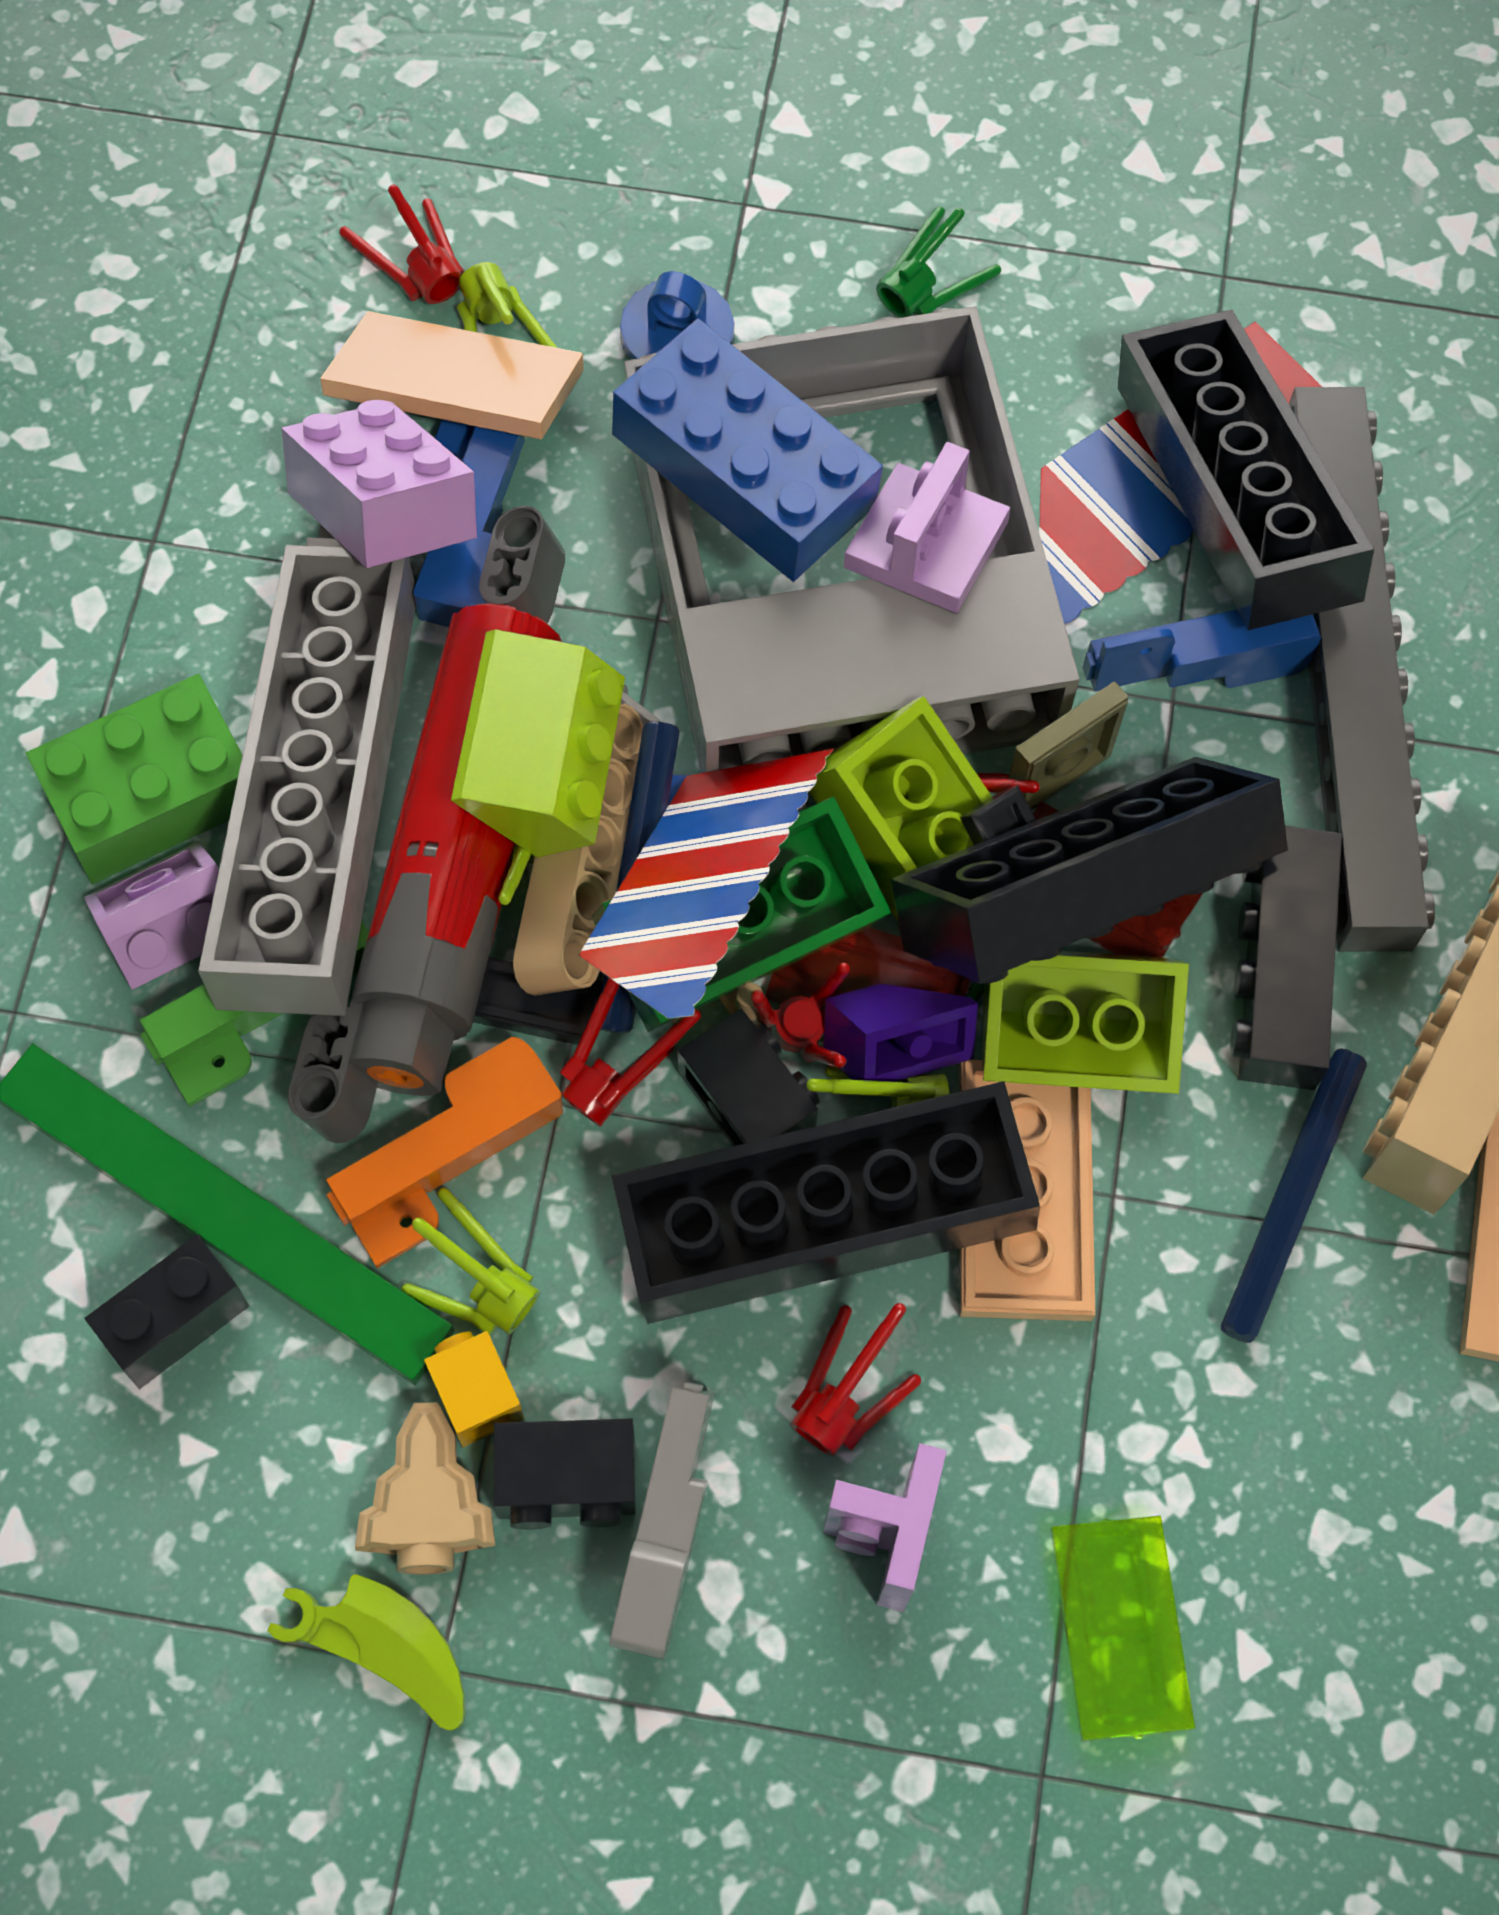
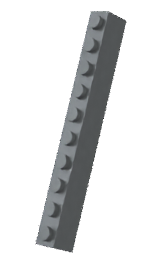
[1289,387,1435,952]

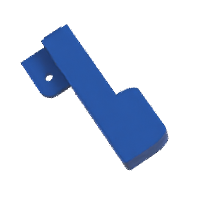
[413,420,525,627]
[1082,610,1321,692]

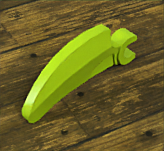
[267,1574,466,1731]

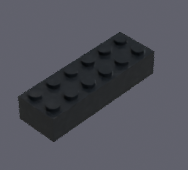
[1118,309,1374,631]
[891,756,1288,984]
[611,1081,1040,1324]

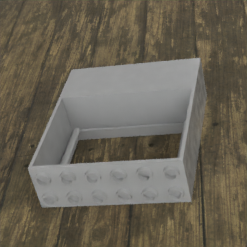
[624,306,1080,773]

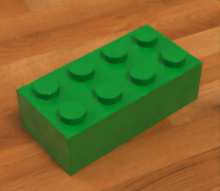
[591,796,892,1032]

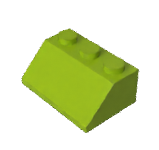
[451,629,625,858]
[808,696,992,921]
[983,951,1189,1094]

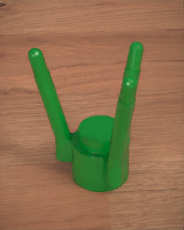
[876,206,1001,318]

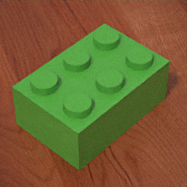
[25,673,243,885]

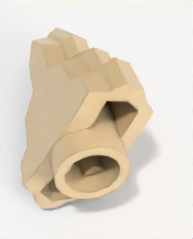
[355,1402,496,1575]

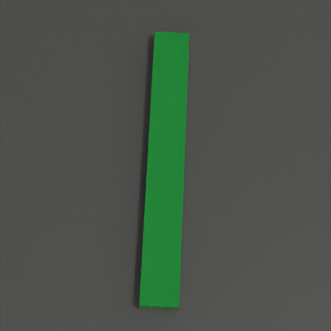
[0,1043,455,1386]

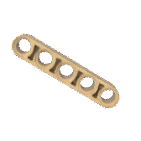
[513,703,644,996]

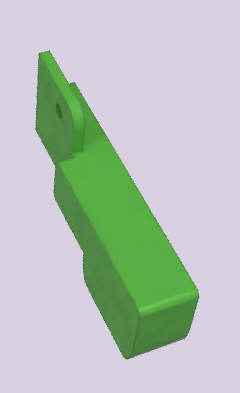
[139,921,369,1107]

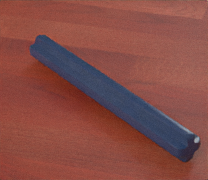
[600,721,679,1034]
[1221,1048,1367,1343]

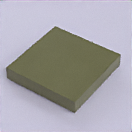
[1008,681,1129,810]

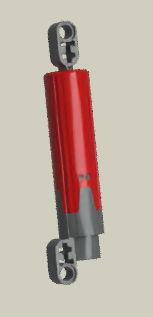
[288,506,566,1143]

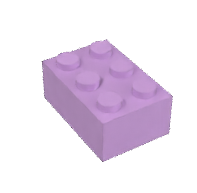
[281,400,477,568]

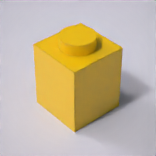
[424,1331,524,1448]

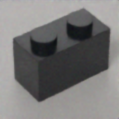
[677,1008,820,1146]
[84,1234,250,1390]
[494,1418,636,1530]

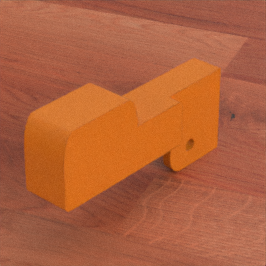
[326,1037,563,1269]

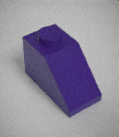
[824,984,978,1082]

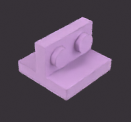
[844,442,1011,614]
[84,841,219,990]
[823,1443,947,1612]

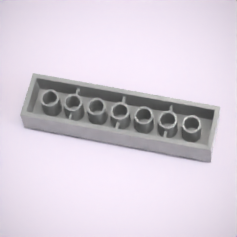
[198,545,416,1016]

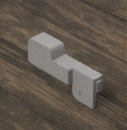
[609,1382,715,1660]

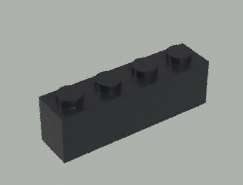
[1230,826,1342,1090]

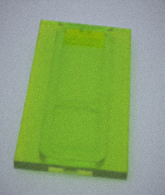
[1050,1515,1195,1742]

